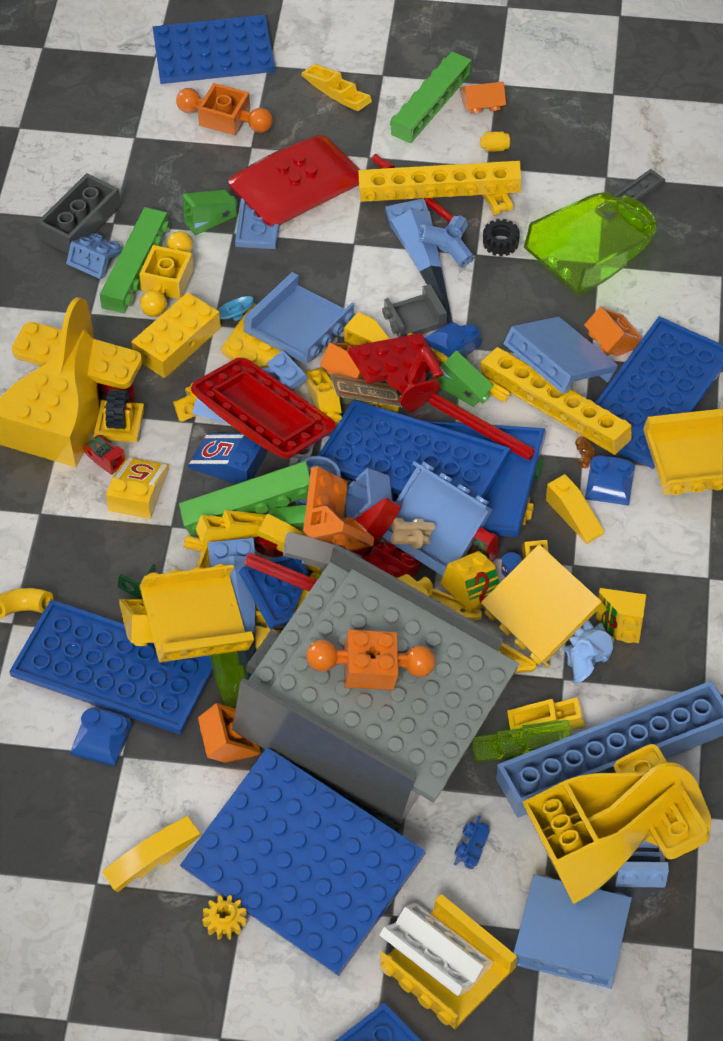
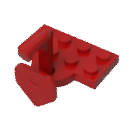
[348,333,445,413]

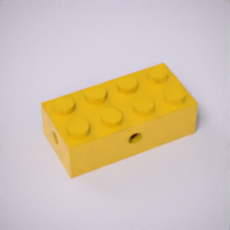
[131,292,221,378]

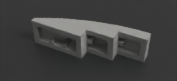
[283,532,363,572]

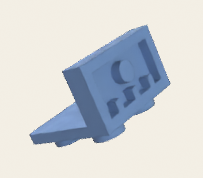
[66,233,124,279]

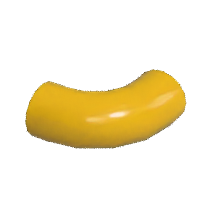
[0,588,54,619]

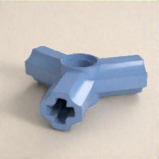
[418,215,475,268]

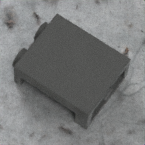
[382,284,447,337]

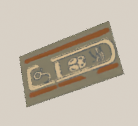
[330,374,402,407]

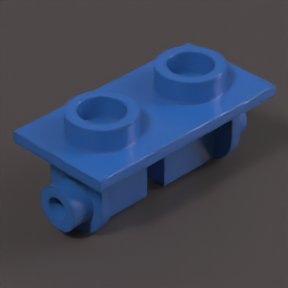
[454,816,490,869]

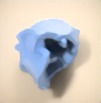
[563,620,615,684]

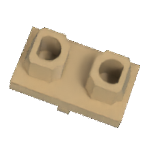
[391,518,436,549]

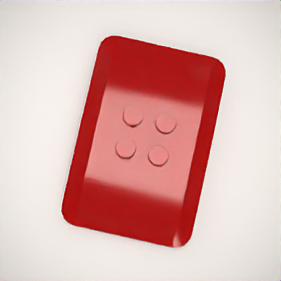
[229,135,361,226]
[191,357,336,458]

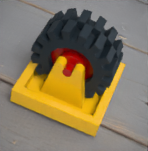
[94,389,144,443]

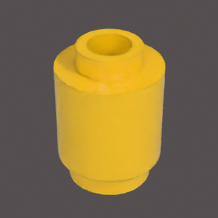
[480,131,510,152]

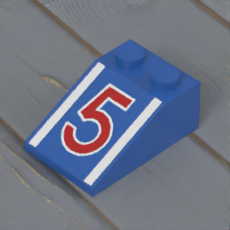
[188,433,266,484]

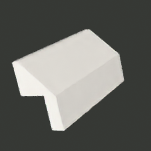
[380,903,494,996]

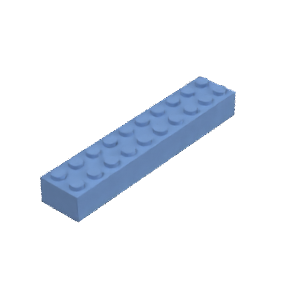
[496,681,723,818]

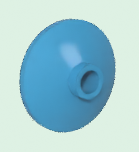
[217,296,254,321]

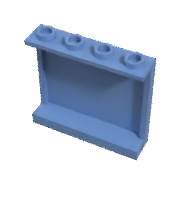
[244,272,355,364]
[503,317,618,394]
[382,461,493,576]
[514,874,632,989]

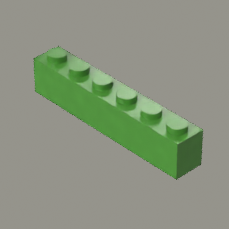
[390,52,472,143]
[100,207,170,314]
[179,461,311,536]

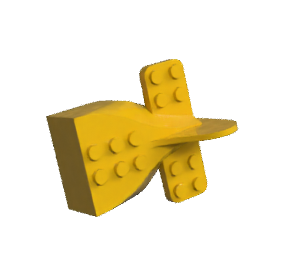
[0,297,142,467]
[522,744,711,904]

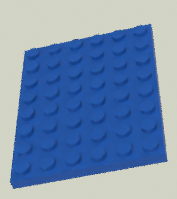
[180,747,426,976]

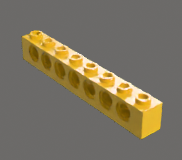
[358,161,521,202]
[481,347,631,455]

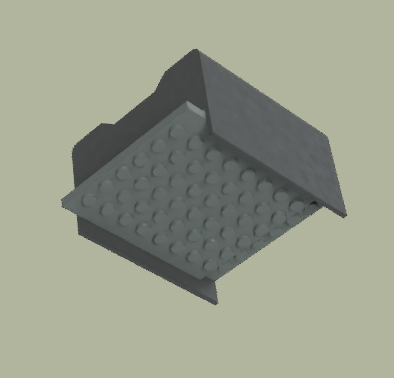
[232,544,520,827]

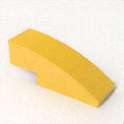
[196,510,266,543]
[507,697,586,734]

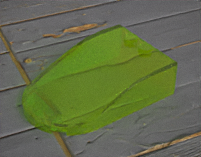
[524,192,656,295]

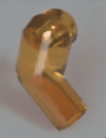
[575,437,595,469]

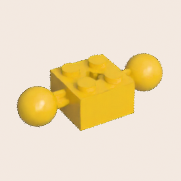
[139,231,194,317]

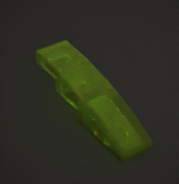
[210,651,245,709]
[471,720,571,763]

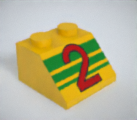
[440,551,500,612]
[596,588,646,643]

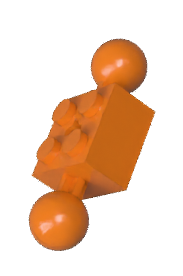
[176,83,273,135]
[306,630,436,690]

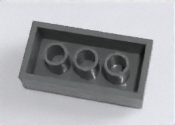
[37,173,121,253]

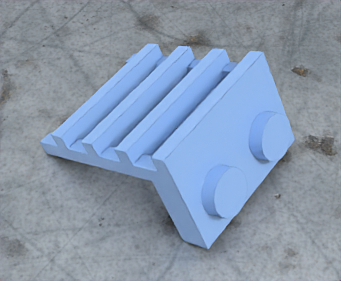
[615,841,669,888]

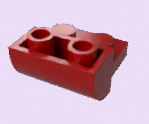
[361,542,421,578]

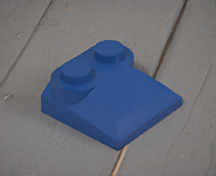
[424,322,482,357]
[585,455,635,506]
[70,708,132,766]

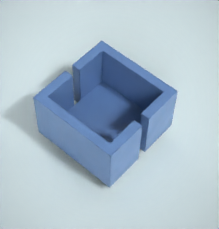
[344,468,392,519]

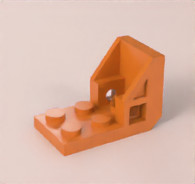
[303,466,374,551]

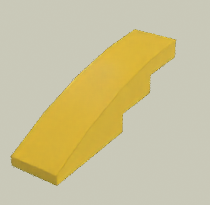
[301,64,372,111]
[257,514,323,575]
[102,816,202,892]

